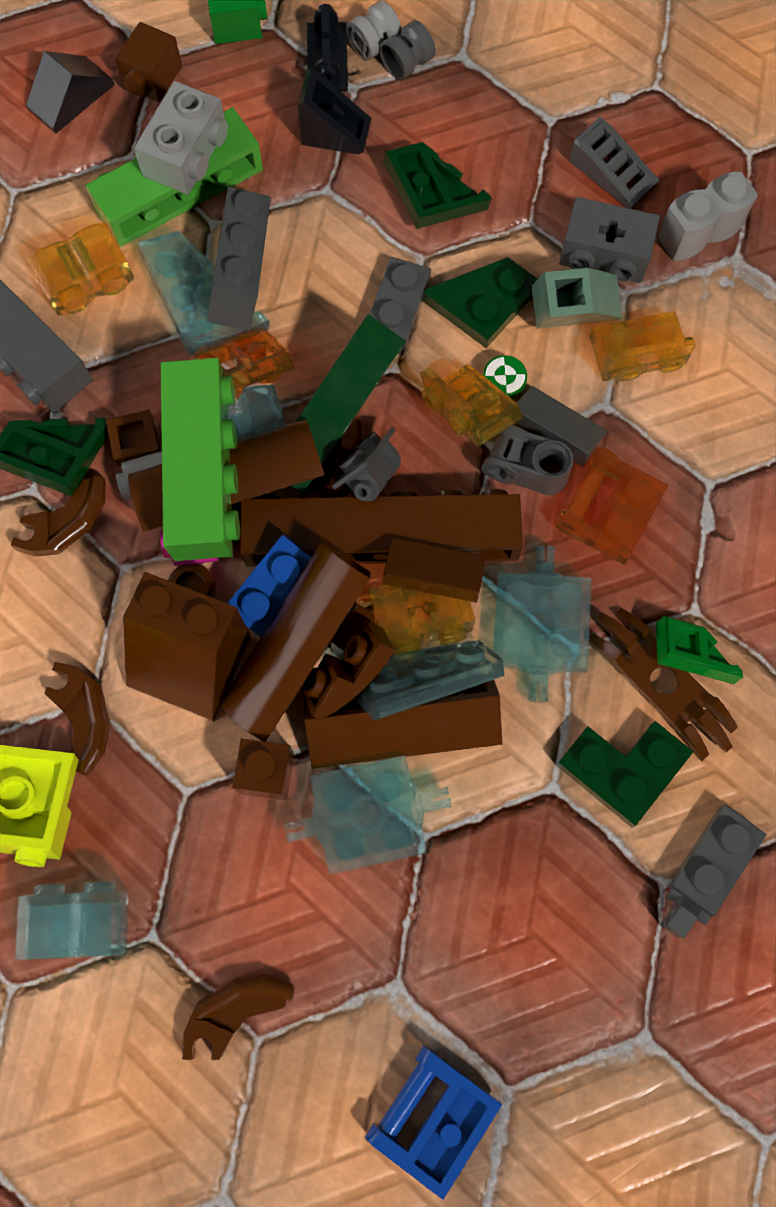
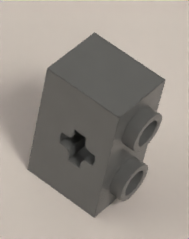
[559,197,660,283]

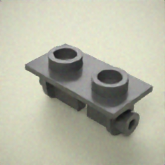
[332,427,401,501]

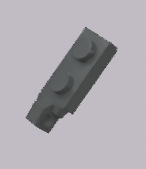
[370,257,431,354]
[660,805,767,938]

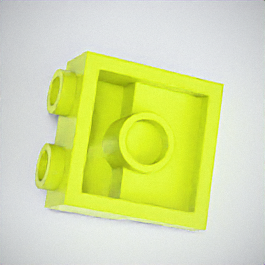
[0,745,79,867]

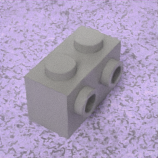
[133,81,228,195]

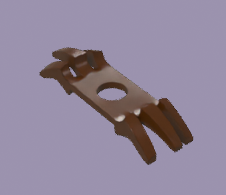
[586,608,738,761]

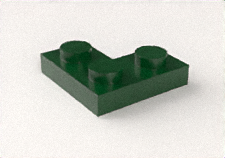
[556,721,694,828]

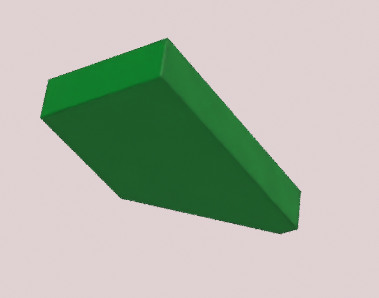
[656,616,743,685]

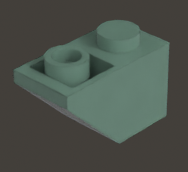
[532,268,622,329]

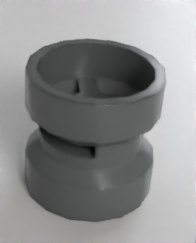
[379,20,436,80]

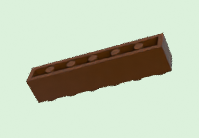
[241,489,523,567]

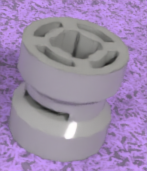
[346,0,402,61]

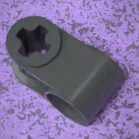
[481,425,573,495]

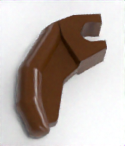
[11,475,106,557]
[44,662,111,775]
[182,975,295,1060]

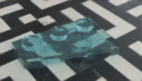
[138,231,270,356]
[354,640,504,721]

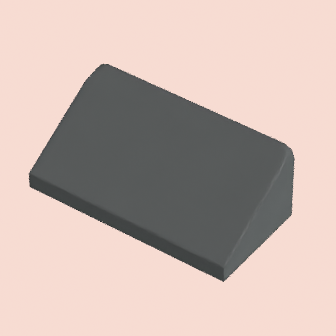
[509,386,607,467]

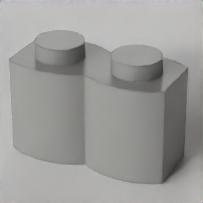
[657,172,758,261]

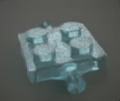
[492,545,591,703]
[284,755,452,875]

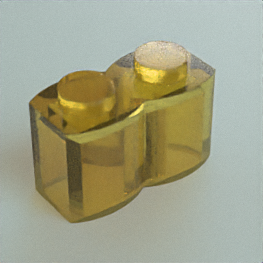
[28,222,135,315]

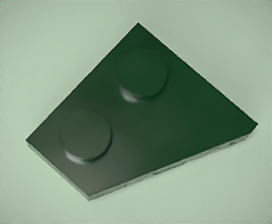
[383,142,491,229]
[423,257,538,349]
[0,417,109,497]

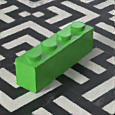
[85,107,263,247]
[161,358,240,561]

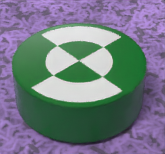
[482,355,527,402]

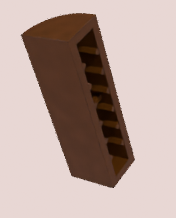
[128,419,325,532]
[221,541,371,742]
[304,671,503,769]

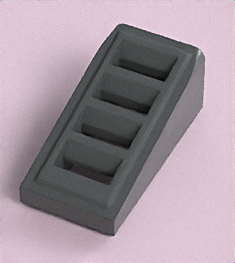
[569,117,659,209]

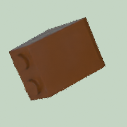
[123,572,251,722]

